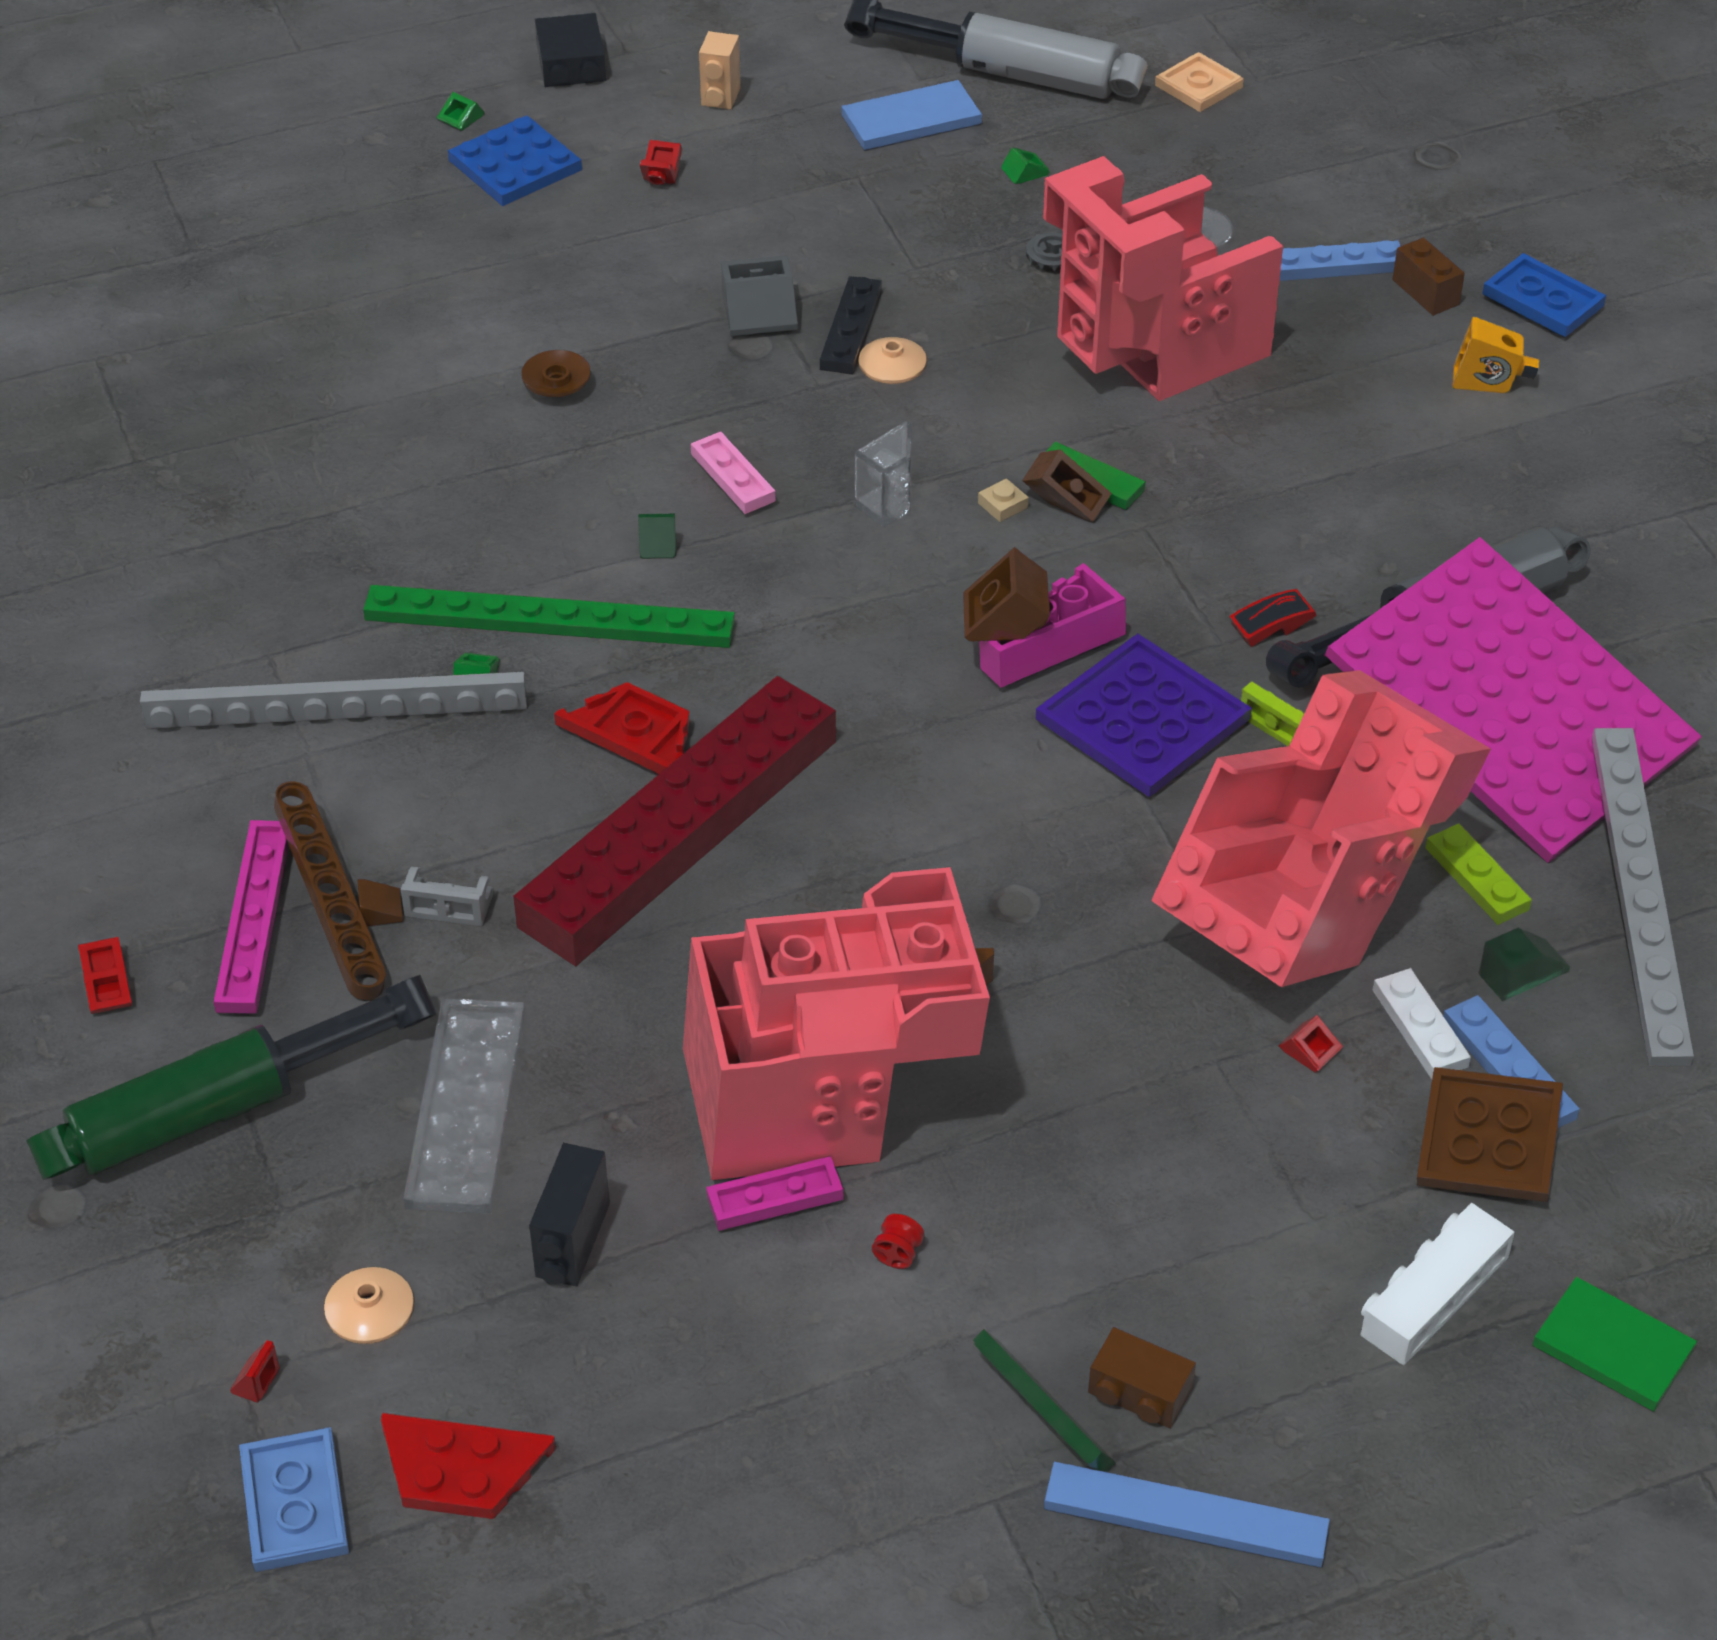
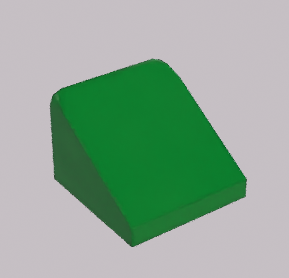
[436,92,485,131]
[1001,148,1050,184]
[453,653,500,675]

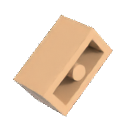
[699,31,741,109]

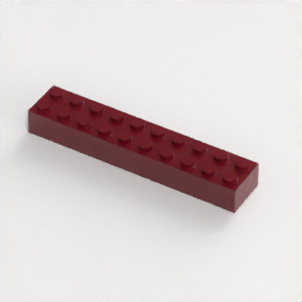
[513,676,836,967]

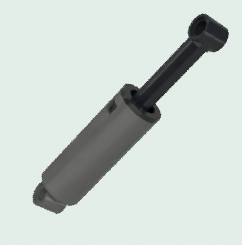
[1266,526,1591,688]

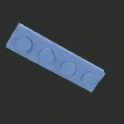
[1279,240,1400,281]
[1443,995,1580,1128]

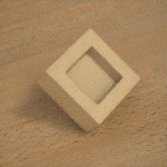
[978,478,1029,522]

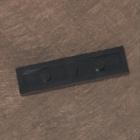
[820,276,882,375]

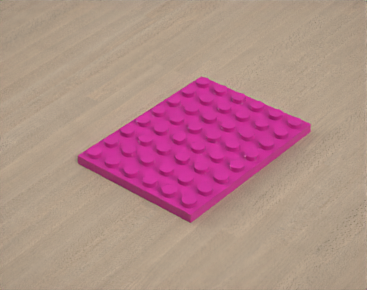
[1325,537,1702,863]

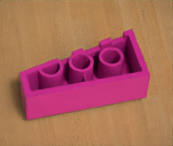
[979,563,1126,688]

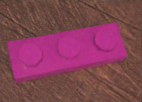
[706,1156,843,1231]

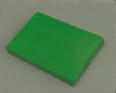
[1532,1277,1697,1412]

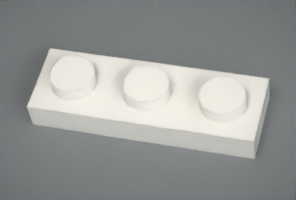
[1373,968,1471,1079]

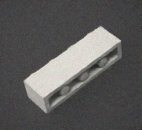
[1361,1203,1515,1366]

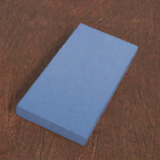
[842,80,982,150]

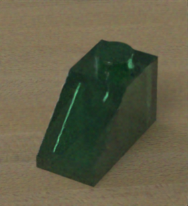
[1478,927,1570,1001]

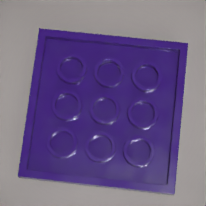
[1035,633,1252,797]

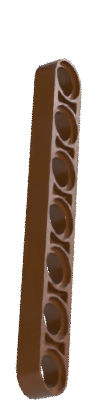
[274,781,386,1000]

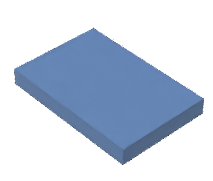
[239,1427,349,1572]

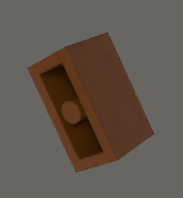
[1392,237,1465,316]
[1088,1327,1196,1429]

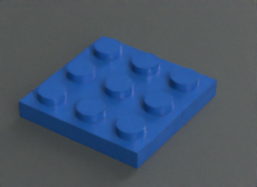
[448,115,582,206]

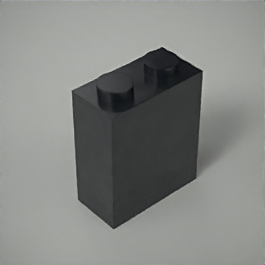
[535,13,606,87]
[529,1142,610,1287]

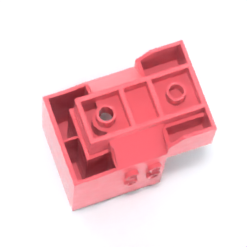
[1043,156,1283,401]
[1151,670,1491,987]
[683,867,990,1180]

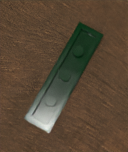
[973,1329,1116,1472]

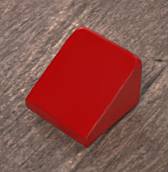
[1278,1015,1343,1072]
[230,1340,280,1403]

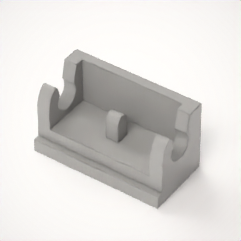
[401,866,493,926]

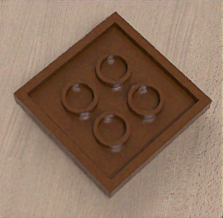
[1417,1067,1563,1202]

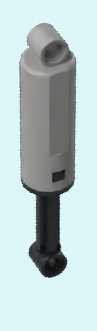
[844,0,1148,99]

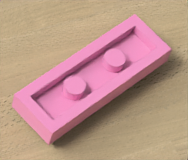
[691,431,776,514]

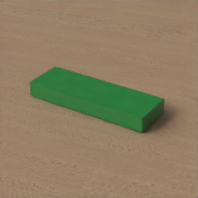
[1045,442,1146,510]

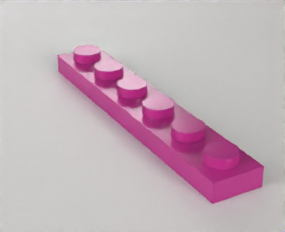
[213,820,289,1014]

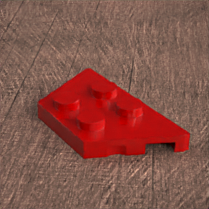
[554,682,690,774]
[380,1413,556,1519]

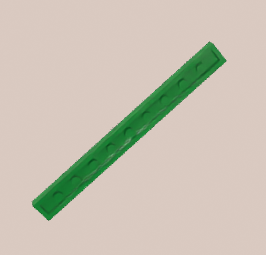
[363,585,735,648]

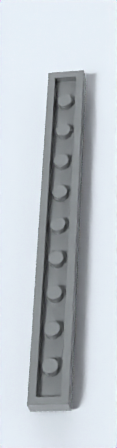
[140,672,527,729]
[1592,728,1694,1066]

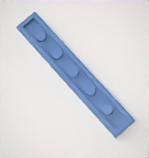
[1044,1461,1330,1568]

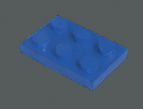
[1482,253,1606,337]

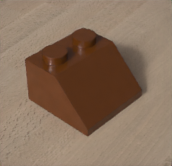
[963,547,1050,642]

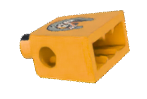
[1452,317,1539,393]

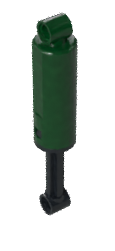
[26,975,437,1180]

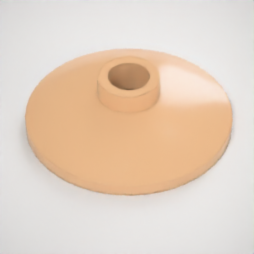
[859,337,927,384]
[324,1267,414,1344]

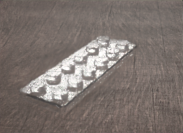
[403,998,525,1214]

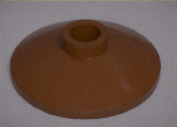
[521,350,591,397]

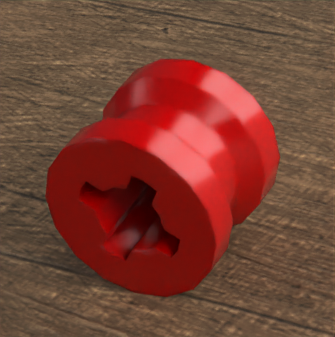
[872,1213,925,1269]

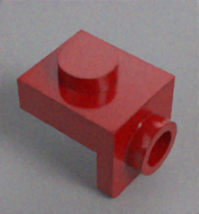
[639,140,683,185]

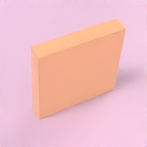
[1155,52,1244,112]

